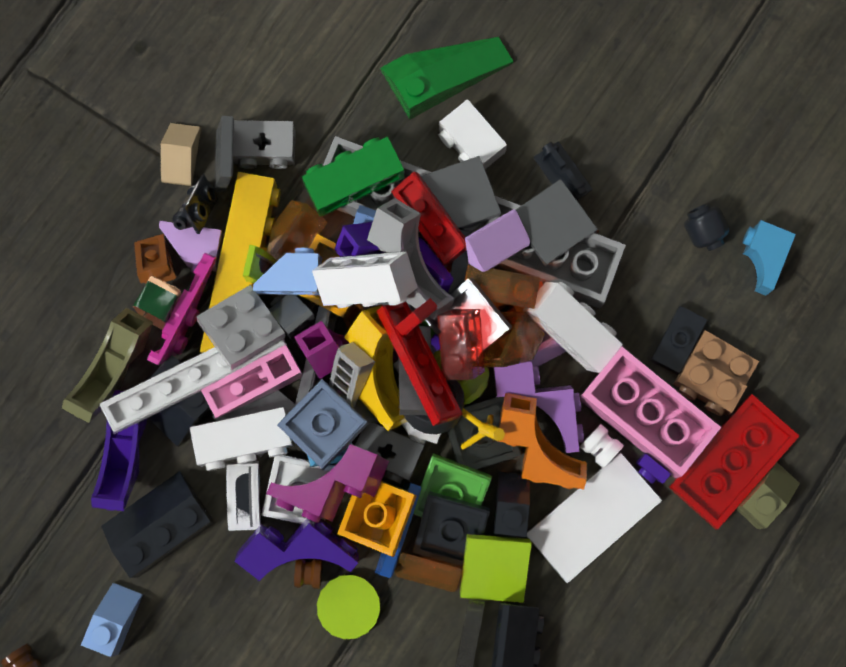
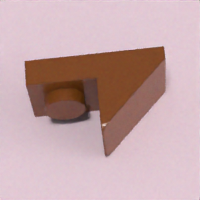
[134,234,176,284]

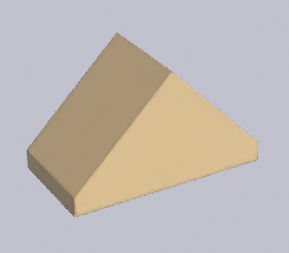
[161,123,201,186]

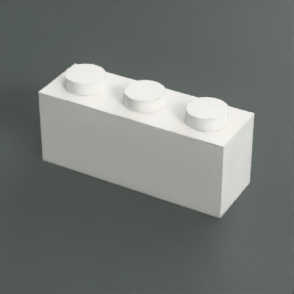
[312,252,418,308]
[523,282,623,373]
[190,407,294,471]

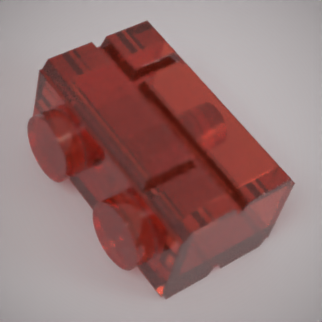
[437,309,485,380]

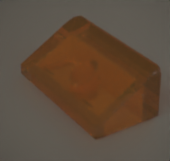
[395,552,462,592]

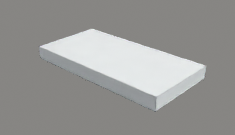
[527,453,662,583]

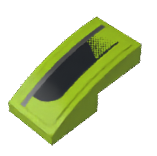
[243,245,278,283]

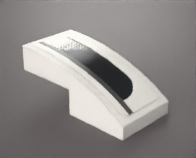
[226,461,261,531]

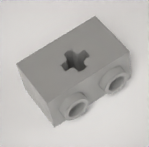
[233,120,296,169]

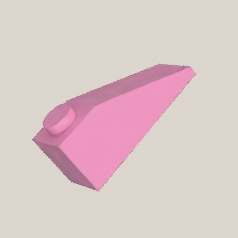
[201,345,302,419]

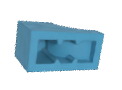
[742,220,796,296]

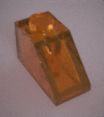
[267,200,328,261]
[465,265,540,309]
[477,311,545,367]

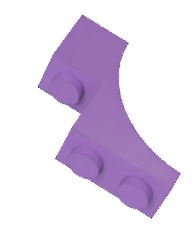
[493,358,584,453]

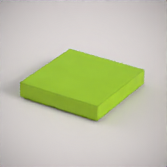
[460,534,531,603]

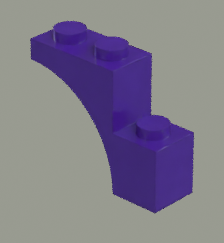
[334,221,454,293]
[91,390,146,511]
[234,518,359,581]

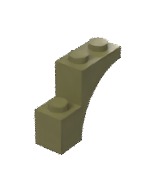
[62,308,153,423]

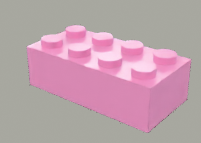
[580,347,721,479]

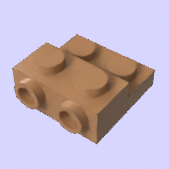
[673,330,759,416]

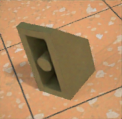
[736,462,800,529]

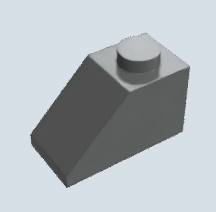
[269,295,315,344]

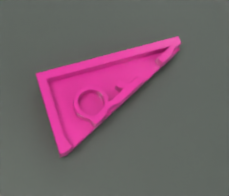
[147,253,217,365]

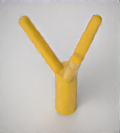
[461,408,505,449]

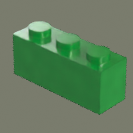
[302,137,404,217]

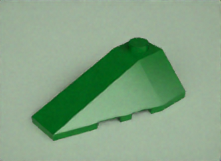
[380,37,514,120]

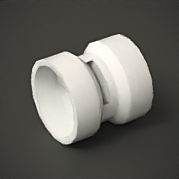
[579,424,624,468]

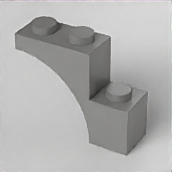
[367,198,455,320]

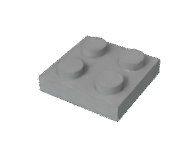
[196,285,285,370]

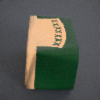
[133,276,182,330]

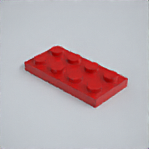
[668,394,799,530]

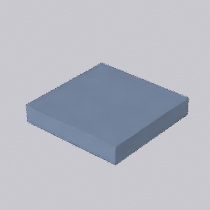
[277,379,368,471]

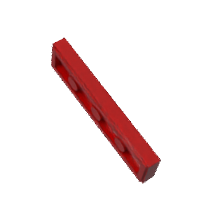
[376,302,462,426]

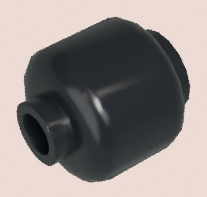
[684,203,730,251]

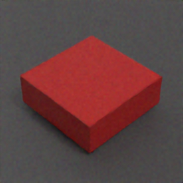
[395,298,438,336]

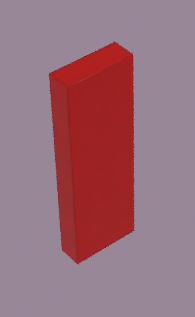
[391,171,467,266]

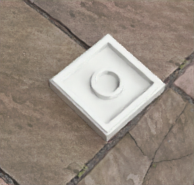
[261,455,335,524]

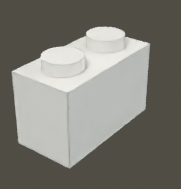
[438,99,507,169]

